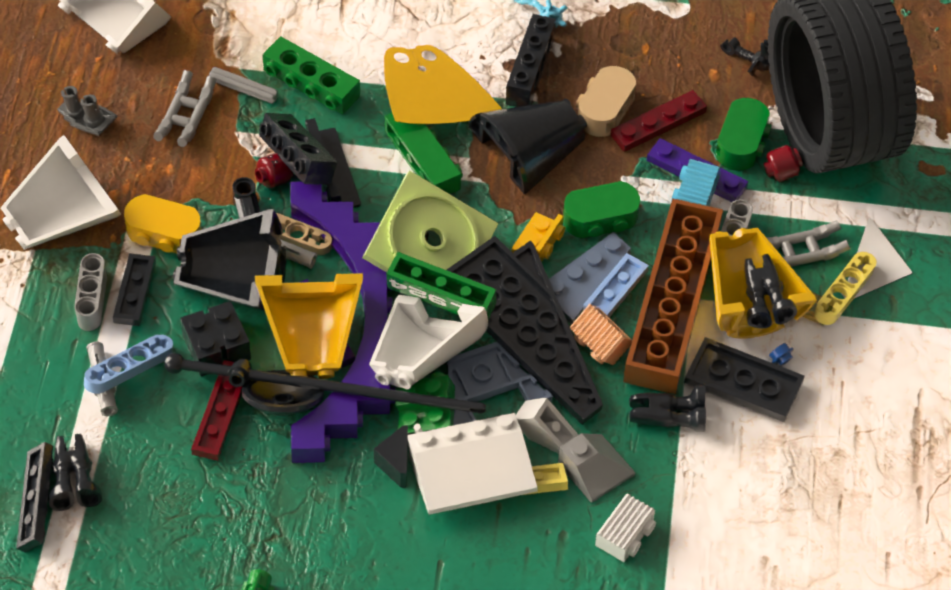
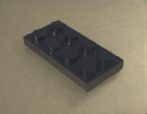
[684,337,805,423]

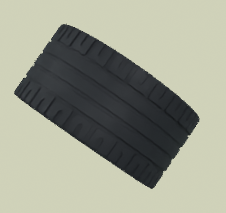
[768,0,917,173]

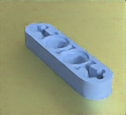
[84,334,173,394]

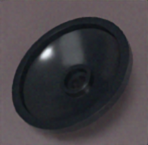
[242,370,324,416]

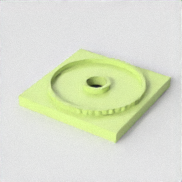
[362,170,498,272]

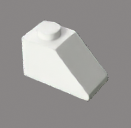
[516,398,578,454]

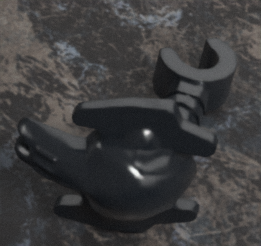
[720,37,770,76]

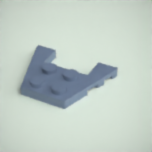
[447,342,552,426]

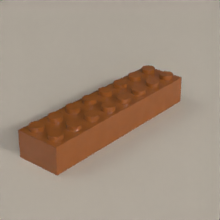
[623,198,723,395]

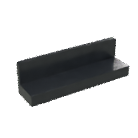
[305,118,361,208]

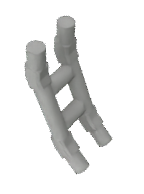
[153,70,217,147]
[766,220,850,267]

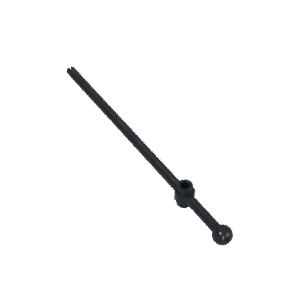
[165,353,486,414]

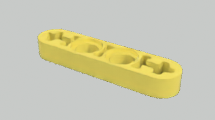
[814,252,877,325]

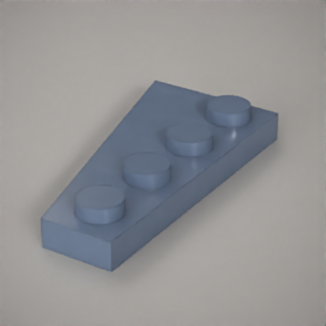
[549,232,631,325]

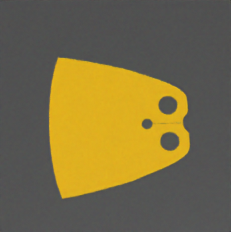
[384,45,502,124]

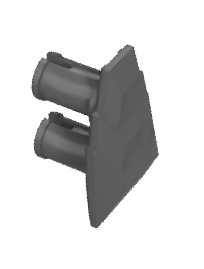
[57,86,118,136]

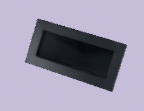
[374,426,408,488]

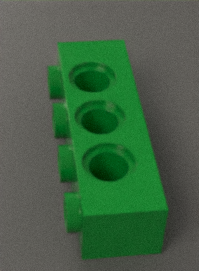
[262,36,360,115]

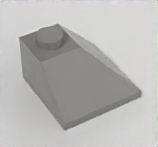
[558,433,635,503]

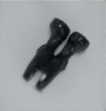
[744,254,797,329]
[629,384,706,432]
[48,433,102,511]

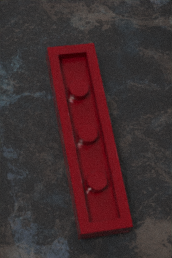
[610,90,707,152]
[191,360,242,461]

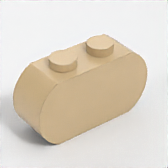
[576,66,636,137]

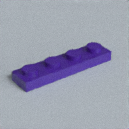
[647,138,748,202]

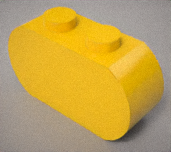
[124,194,201,254]

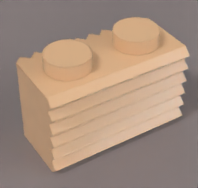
[570,304,632,365]

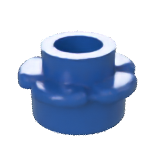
[769,343,794,366]

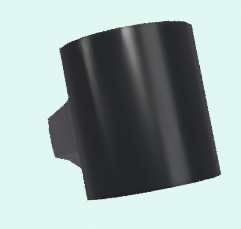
[232,177,261,218]

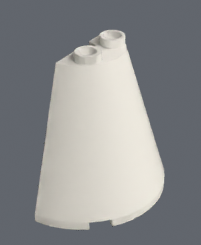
[1,135,121,250]
[370,295,488,389]

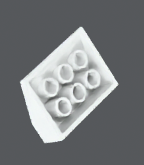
[407,413,538,515]

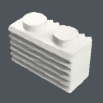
[595,494,656,562]

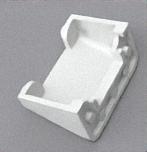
[58,0,171,54]

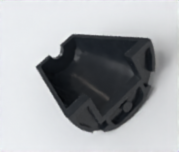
[468,98,587,194]
[173,209,286,311]

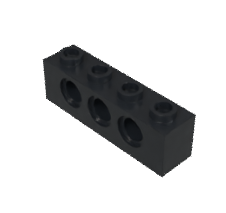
[505,14,556,107]
[259,113,337,185]

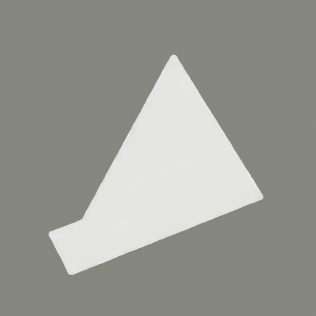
[841,218,912,298]

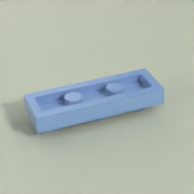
[583,253,649,318]

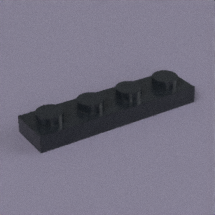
[16,442,54,553]

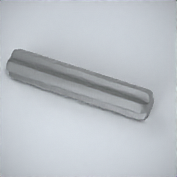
[209,67,278,103]

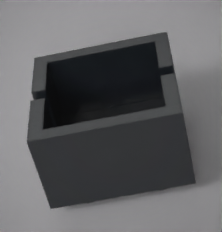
[180,301,251,377]

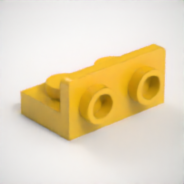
[511,212,565,262]

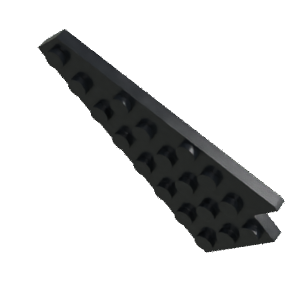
[447,236,603,425]

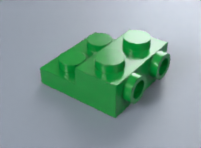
[395,372,455,435]

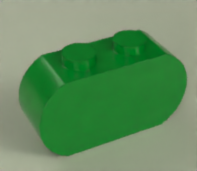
[715,98,772,171]
[563,181,640,238]

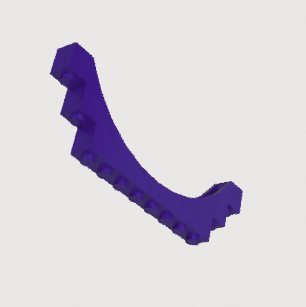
[291,182,395,463]

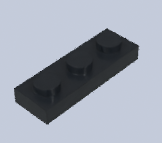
[113,253,156,326]

